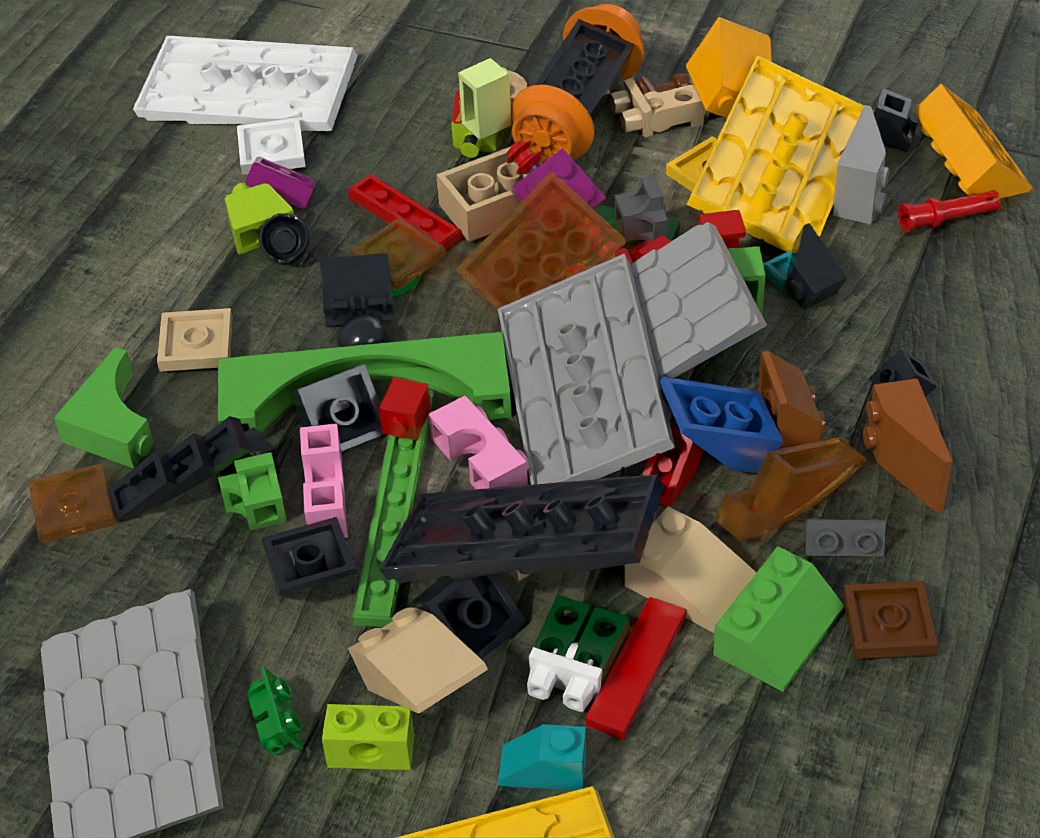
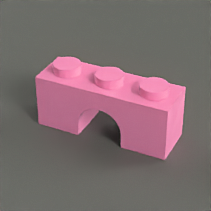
[428,395,529,489]
[300,424,348,538]

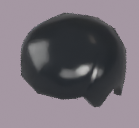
[258,213,310,264]
[337,314,393,347]

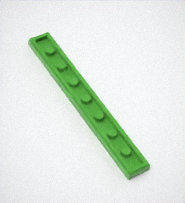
[353,390,434,627]

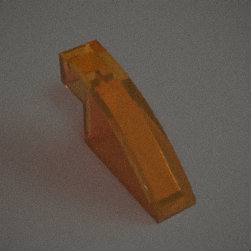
[715,437,866,542]

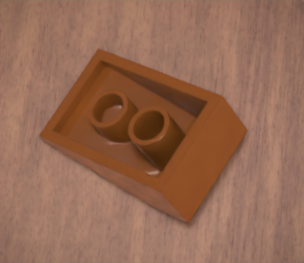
[863,378,953,513]

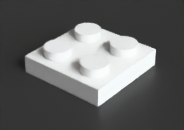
[237,118,306,175]

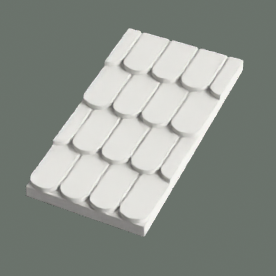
[133,36,358,131]

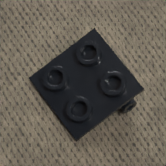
[320,253,394,327]

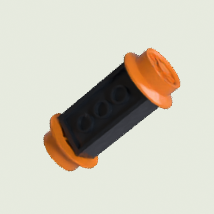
[511,4,644,164]

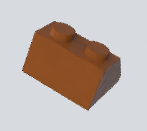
[759,351,826,455]

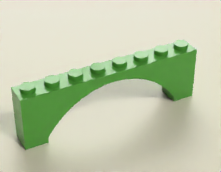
[218,332,512,433]

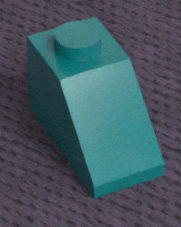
[498,724,586,791]

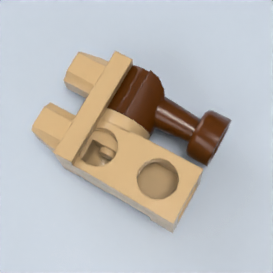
[610,73,704,138]

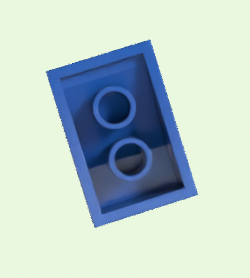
[660,377,783,474]

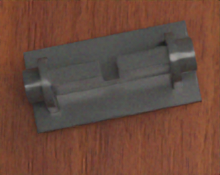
[804,518,886,557]

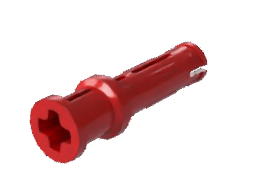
[898,190,1001,233]

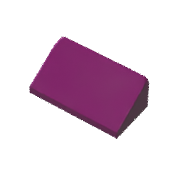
[245,156,316,209]

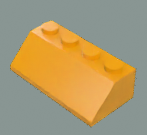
[913,84,1033,200]

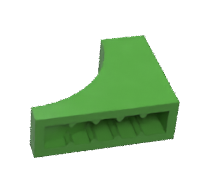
[54,347,154,469]

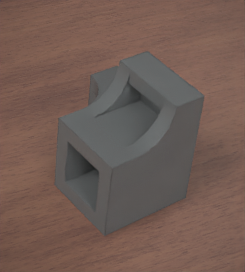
[615,175,668,242]

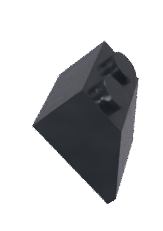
[290,364,384,451]
[406,574,526,660]

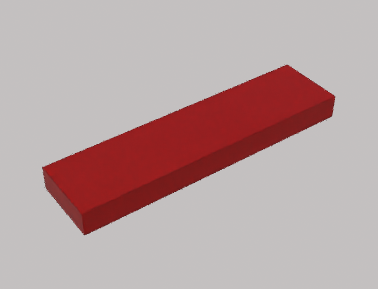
[348,174,462,255]
[585,597,686,740]

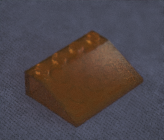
[456,171,627,314]

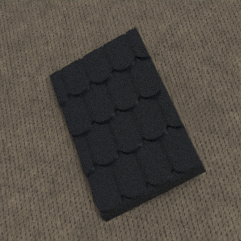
[380,474,664,583]

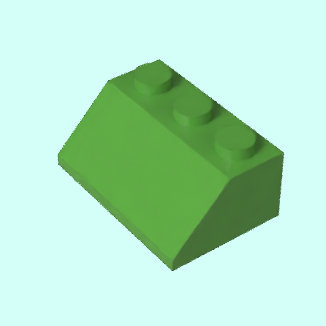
[713,546,844,692]

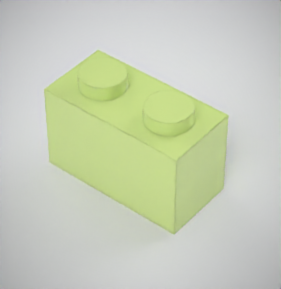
[458,58,512,140]

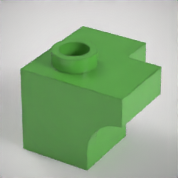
[218,452,287,531]

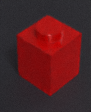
[379,377,431,440]

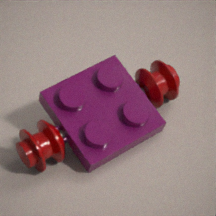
[506,140,610,252]

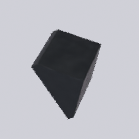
[261,517,357,596]

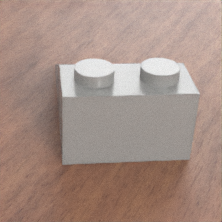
[833,105,889,224]

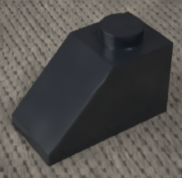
[785,223,847,310]

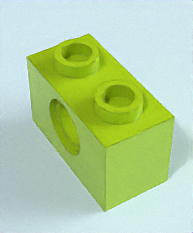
[322,704,415,770]

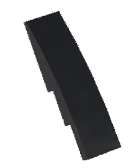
[107,416,250,522]

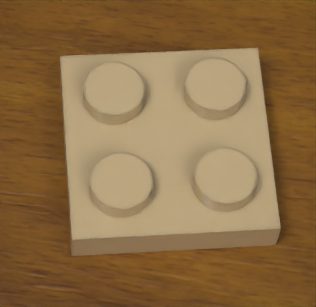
[157,308,233,372]

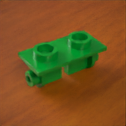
[247,667,304,755]

